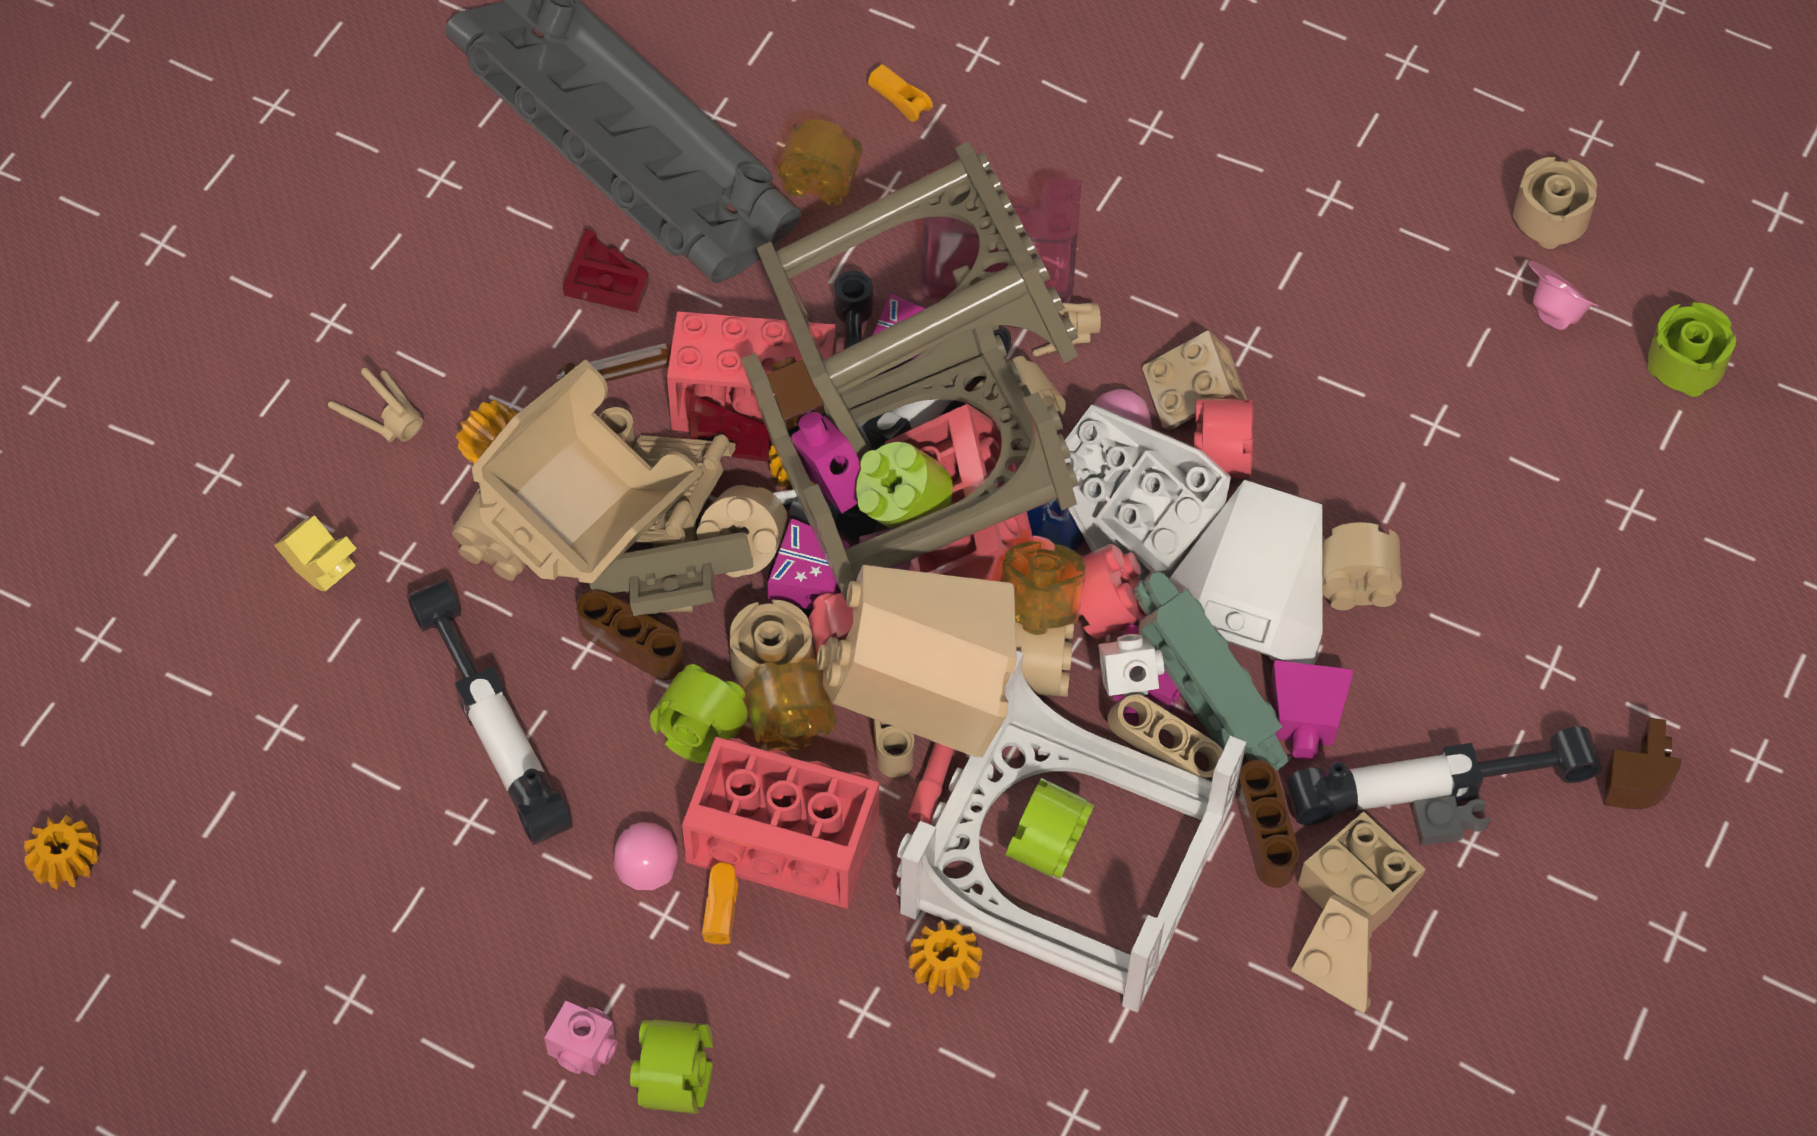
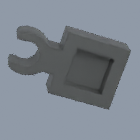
[1411,795,1491,846]

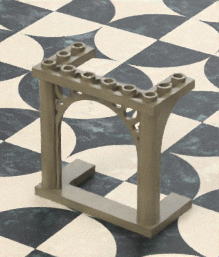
[757,141,1079,462]
[741,265,1079,601]

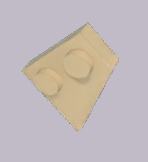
[1291,894,1372,1014]

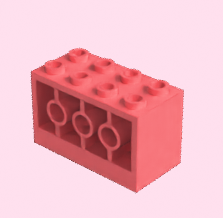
[667,311,836,432]
[885,404,1041,584]
[682,737,879,909]

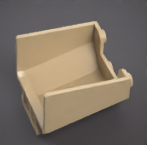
[472,359,704,583]
[817,565,1017,758]

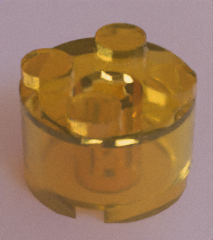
[777,119,863,205]
[1000,541,1086,635]
[744,659,837,751]

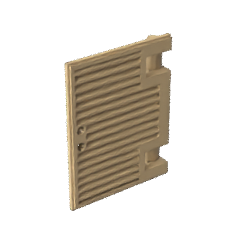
[632,434,736,545]

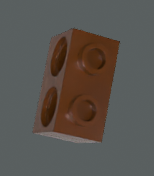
[766,357,825,430]

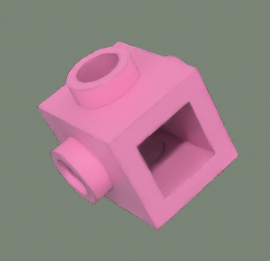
[544,1001,618,1076]

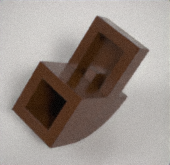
[1604,717,1682,809]

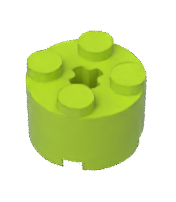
[1647,302,1736,397]
[856,442,953,529]
[650,664,748,764]
[1005,778,1095,879]
[630,1019,713,1114]

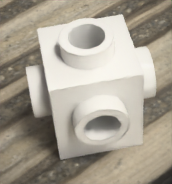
[1098,634,1164,697]

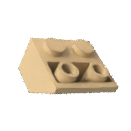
[1298,812,1426,932]

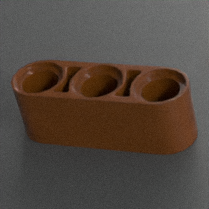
[577,590,684,680]
[1235,760,1299,888]

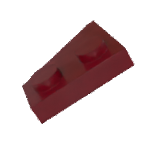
[563,229,649,313]
[688,397,772,462]

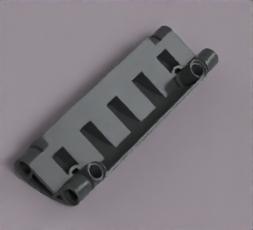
[445,0,801,283]

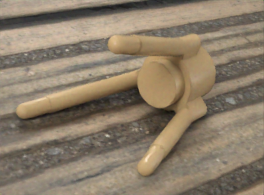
[1032,302,1101,357]
[328,368,423,442]

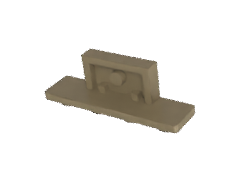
[589,532,754,616]

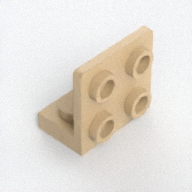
[1142,330,1247,431]

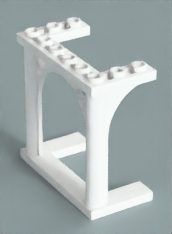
[896,650,1246,1013]

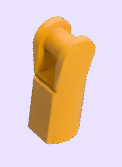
[868,64,933,122]
[702,862,739,945]

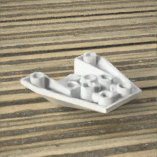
[1065,404,1231,581]
[1168,480,1323,665]

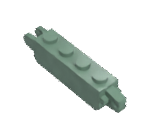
[1133,571,1289,771]

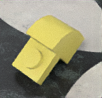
[274,515,357,592]

